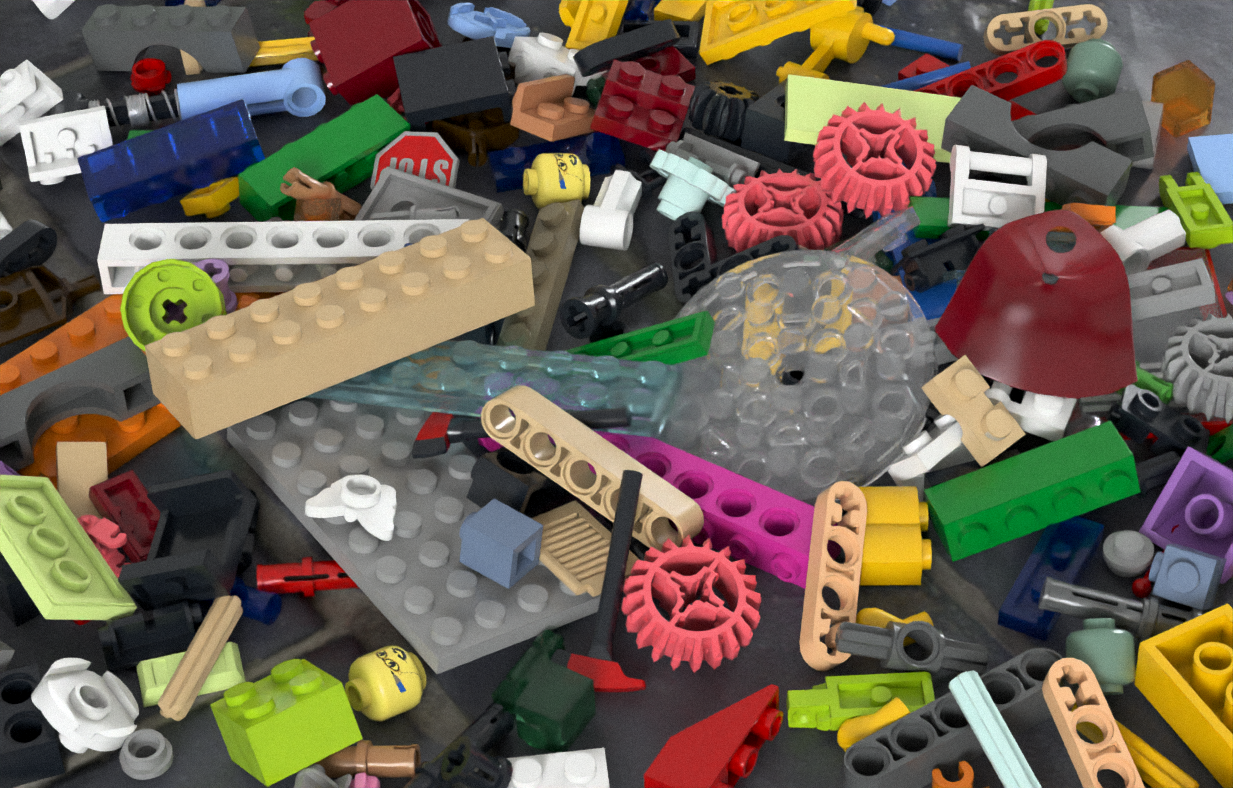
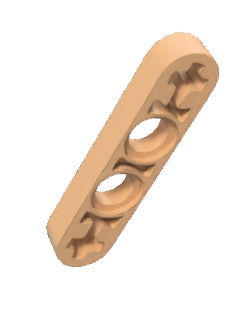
[799,481,867,671]
[1042,658,1145,788]

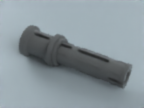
[1038,576,1202,642]

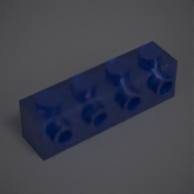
[77,99,266,223]

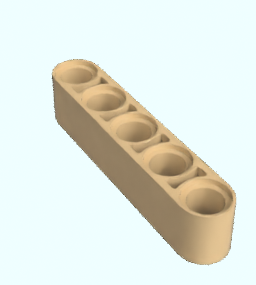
[481,385,704,551]

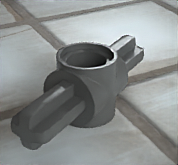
[835,621,989,676]

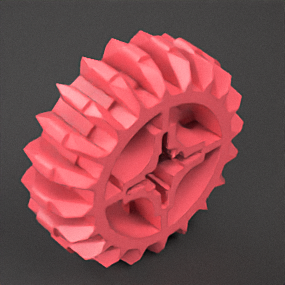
[813,102,936,220]
[722,168,844,257]
[621,535,761,673]

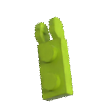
[1158,172,1233,249]

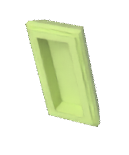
[136,642,246,708]

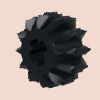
[688,80,760,141]

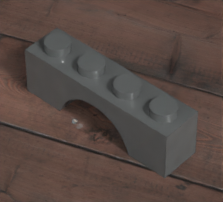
[81,4,260,73]
[941,85,1133,206]
[971,89,1154,184]
[0,336,161,472]

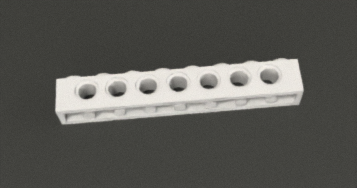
[97,219,469,294]

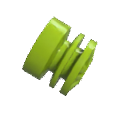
[120,259,227,352]

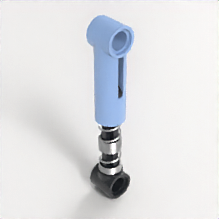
[48,58,326,130]

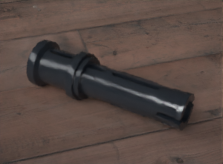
[560,262,668,339]

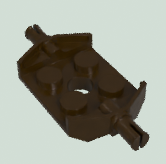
[432,37,519,167]
[0,265,101,347]

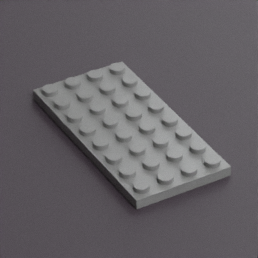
[227,372,601,674]

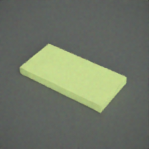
[784,74,961,163]
[0,475,137,620]

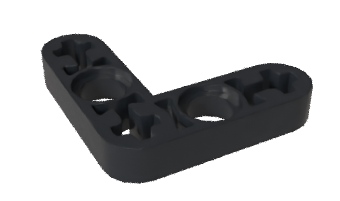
[668,212,805,315]

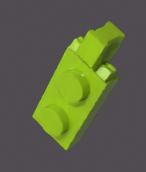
[786,672,935,731]

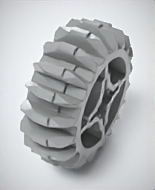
[1161,312,1233,424]

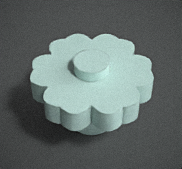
[649,149,736,221]

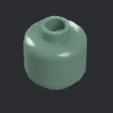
[1062,38,1123,103]
[1065,618,1136,696]

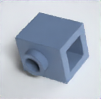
[459,499,544,589]
[1149,544,1227,610]

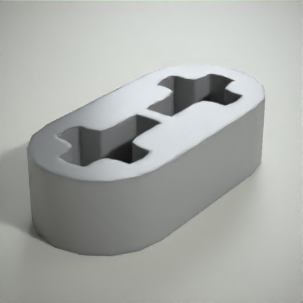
[1131,101,1164,170]

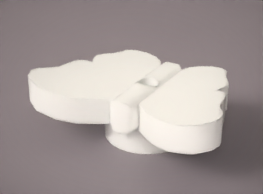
[305,475,397,541]

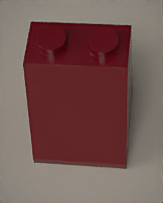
[309,0,443,106]

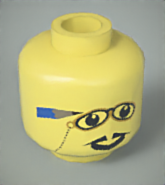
[523,153,590,209]
[345,645,427,722]

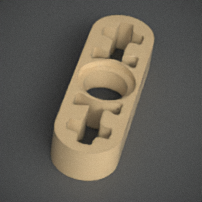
[983,4,1107,56]

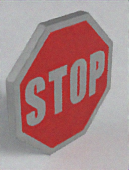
[370,131,460,190]

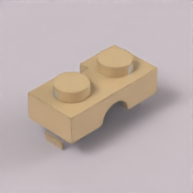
[921,355,1025,467]

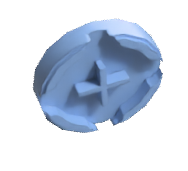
[447,3,530,48]

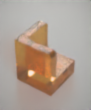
[1151,60,1215,138]

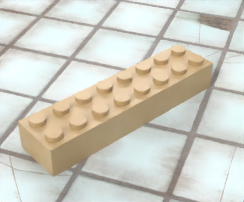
[145,218,535,440]

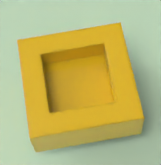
[180,177,239,218]

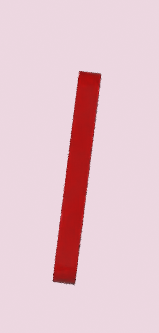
[914,40,1068,101]

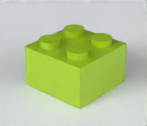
[210,659,363,787]

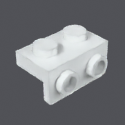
[508,32,607,96]
[0,59,63,146]
[19,106,117,185]
[886,414,975,502]

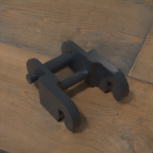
[610,148,667,200]

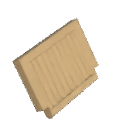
[531,500,640,597]

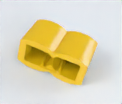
[858,486,932,586]

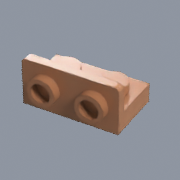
[510,74,596,142]

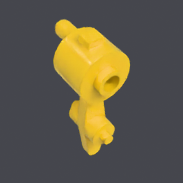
[776,6,895,83]

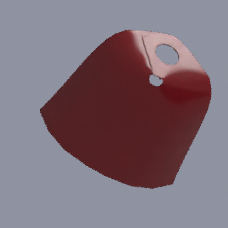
[934,210,1138,399]

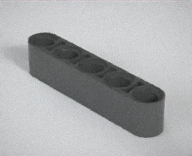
[843,648,1065,788]

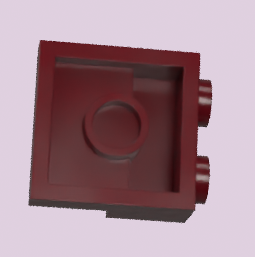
[590,59,695,151]

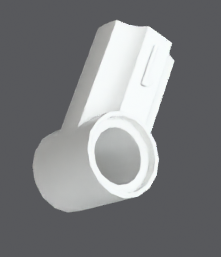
[580,170,642,251]
[1100,209,1186,275]

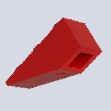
[644,684,783,788]

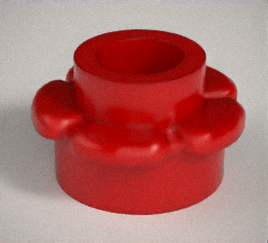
[130,58,172,96]

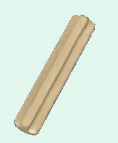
[158,595,243,721]

